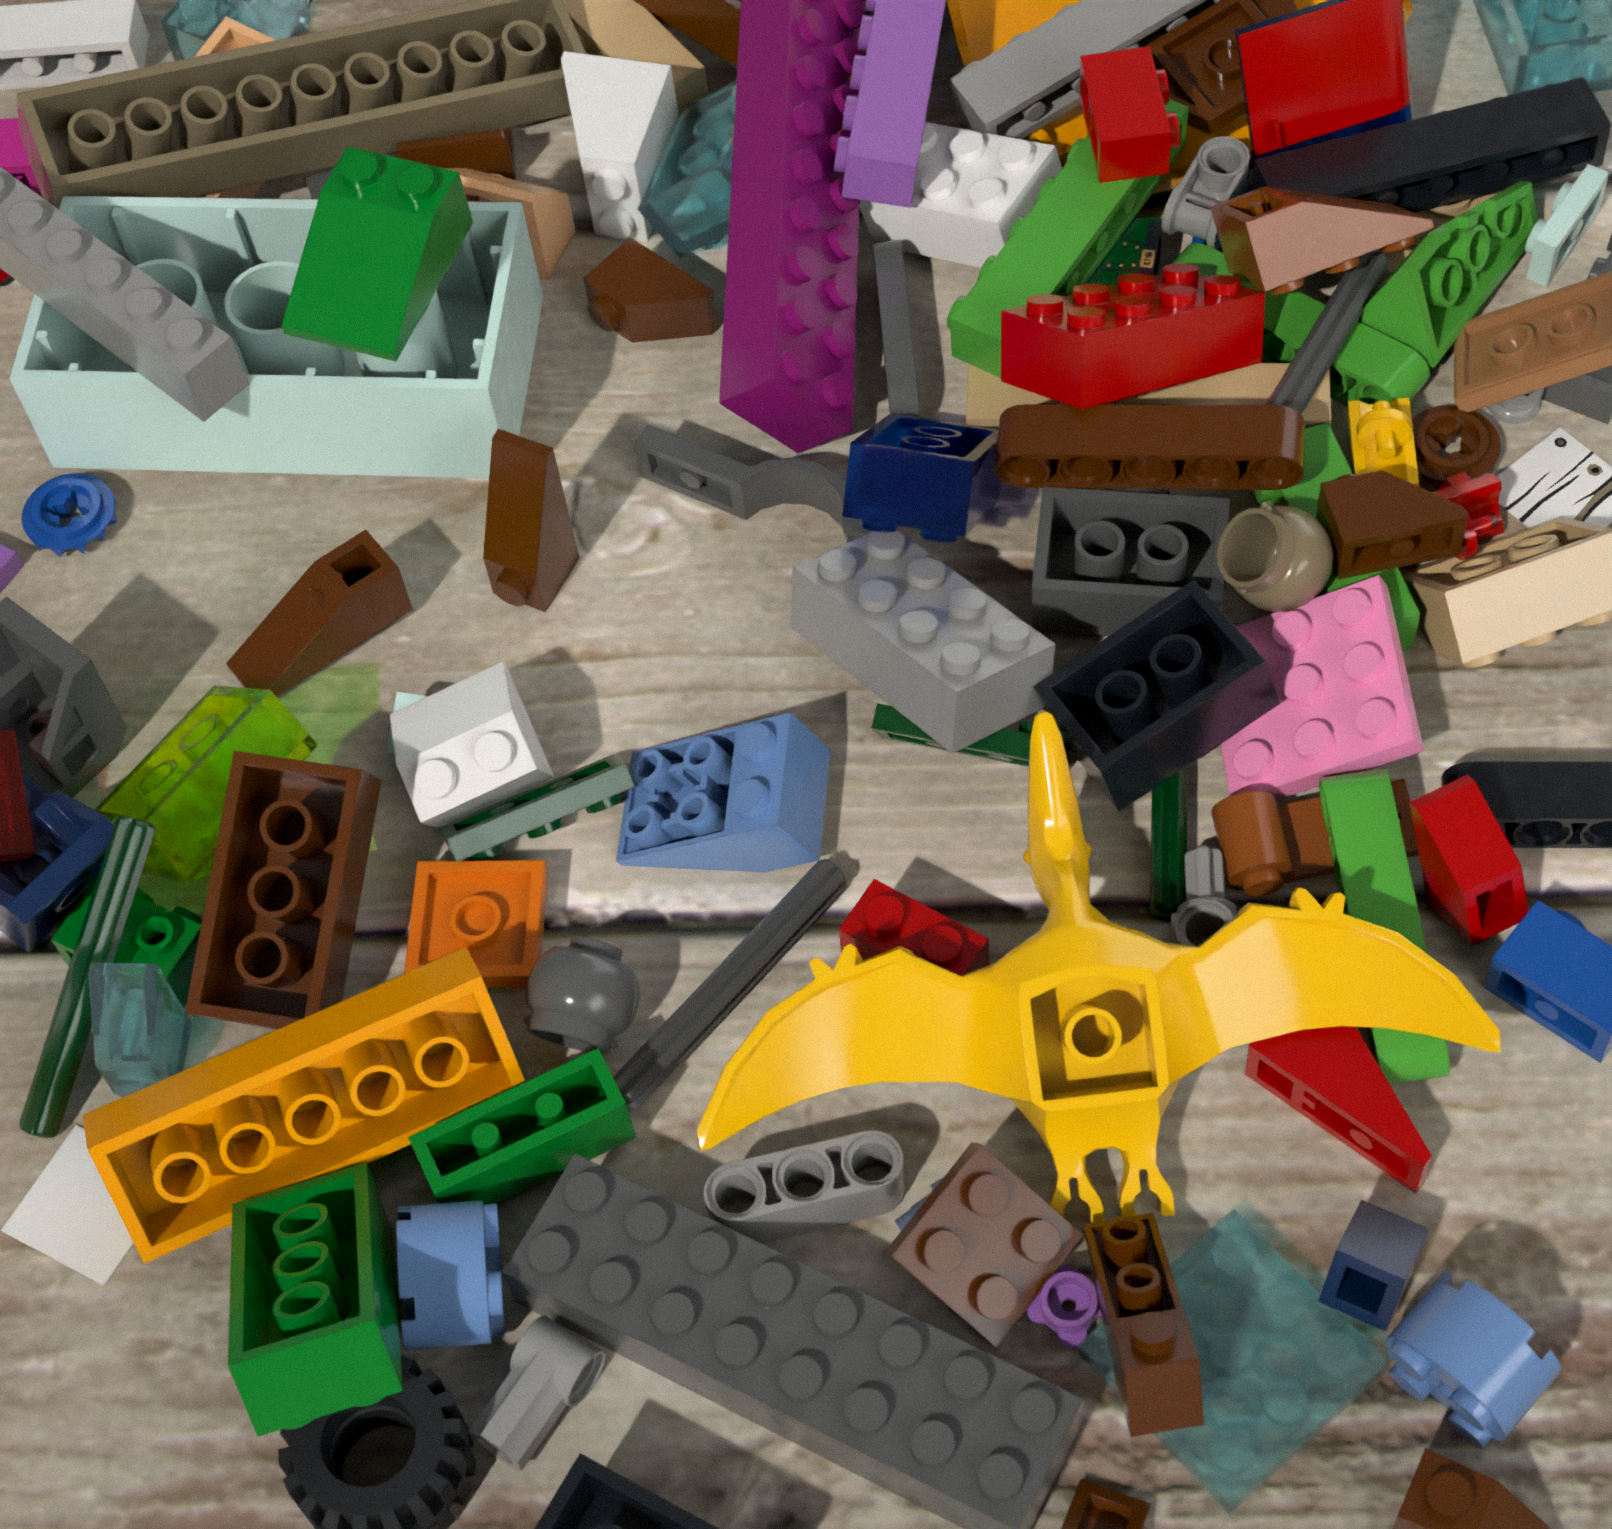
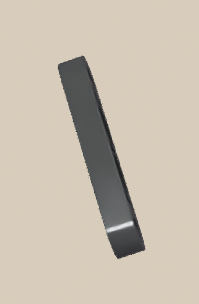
[873,240,921,429]

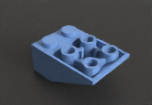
[616,712,831,872]

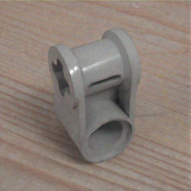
[1161,136,1250,250]

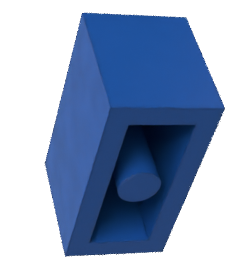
[1483,900,1612,1063]

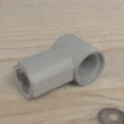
[468,1315,605,1471]

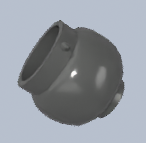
[524,936,640,1055]

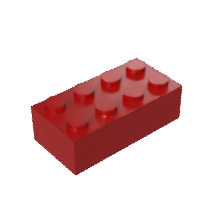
[1001,263,1265,409]

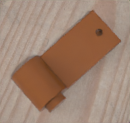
[1211,778,1419,897]

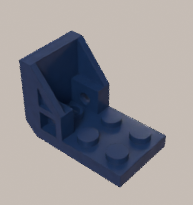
[0,749,114,953]

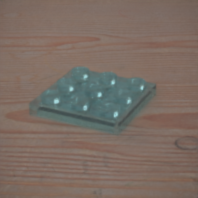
[1078,1209,1389,1514]

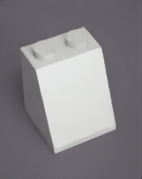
[561,51,683,242]

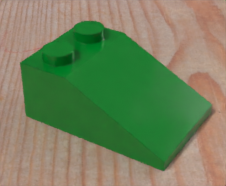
[281,146,473,362]

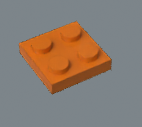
[404,860,549,988]

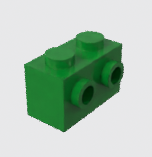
[51,877,202,1019]

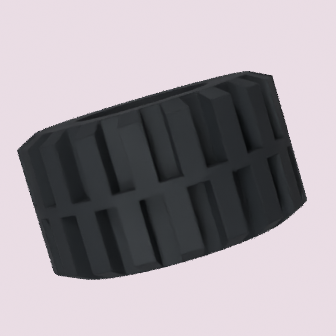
[278,1356,476,1529]

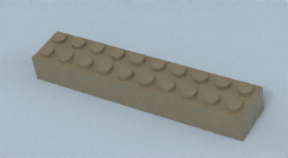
[17,0,586,209]

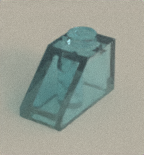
[88,963,192,1097]

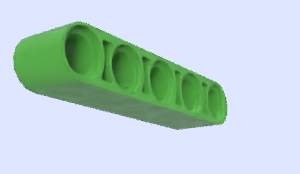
[1172,243,1430,407]
[1319,768,1450,1085]

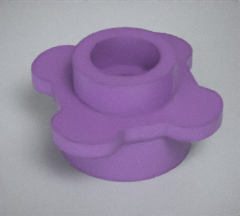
[1026,1263,1102,1349]

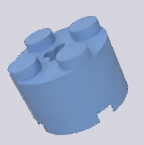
[396,1200,505,1351]
[1385,1272,1561,1449]

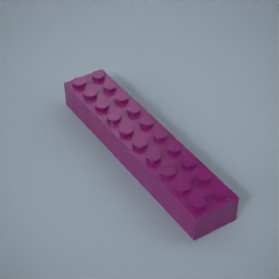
[719,0,866,453]

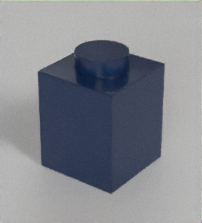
[1318,1199,1429,1332]

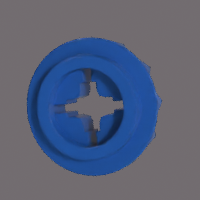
[22,473,117,557]

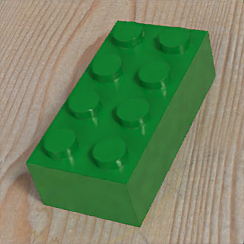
[228,1162,403,1437]

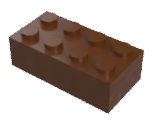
[185,751,382,1029]

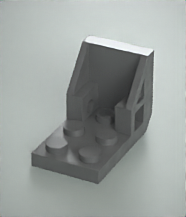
[0,596,127,798]

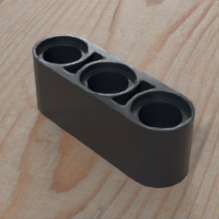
[1441,761,1612,848]

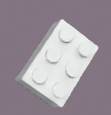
[859,122,1062,268]

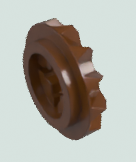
[1412,405,1500,485]

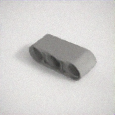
[704,1130,906,1243]

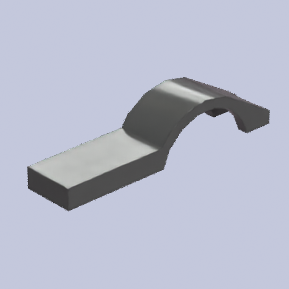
[635,424,879,543]

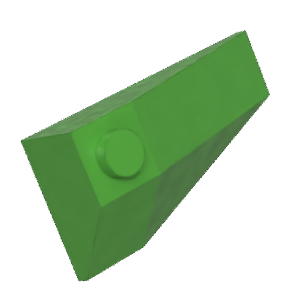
[1360,181,1539,367]

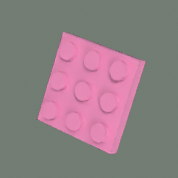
[1220,575,1424,800]

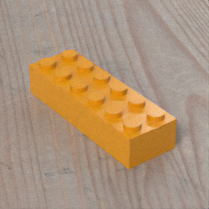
[82,947,526,1264]

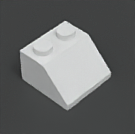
[390,662,554,829]

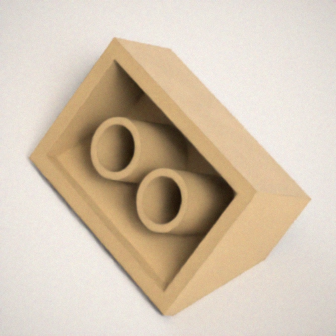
[1401,516,1612,668]

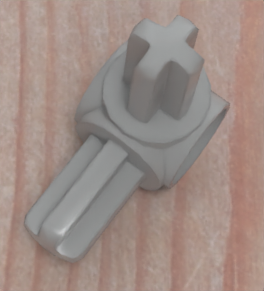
[1127,845,1237,946]

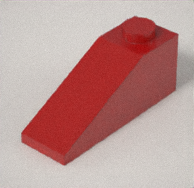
[1245,1026,1432,1194]

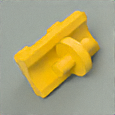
[1347,398,1419,487]

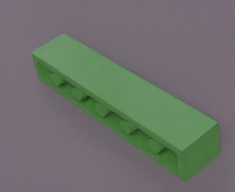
[947,99,1188,378]

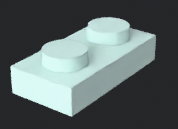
[1525,164,1609,287]

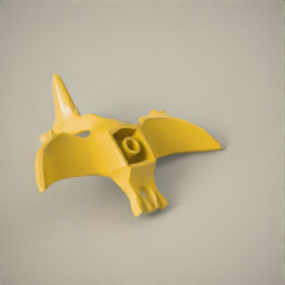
[697,712,1501,1223]

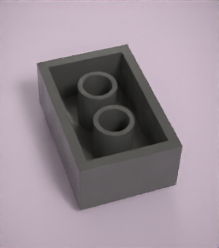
[1032,487,1230,636]

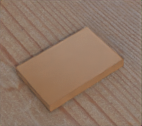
[1454,271,1612,412]

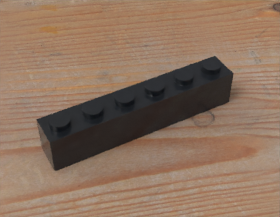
[1252,77,1611,213]

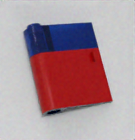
[1235,0,1414,163]

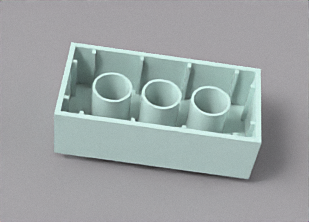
[10,196,543,479]

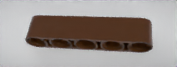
[994,404,1305,490]

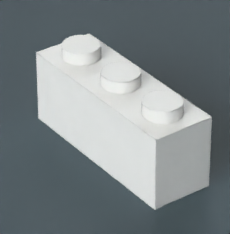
[0,0,149,90]

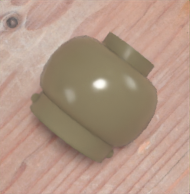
[1217,505,1334,612]

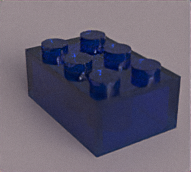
[842,413,1001,542]

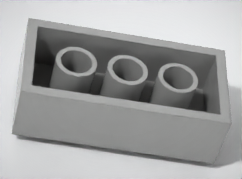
[791,524,1055,754]

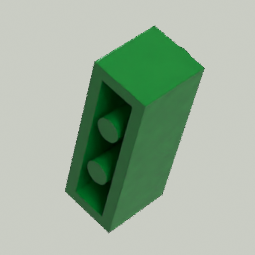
[408,1048,637,1205]

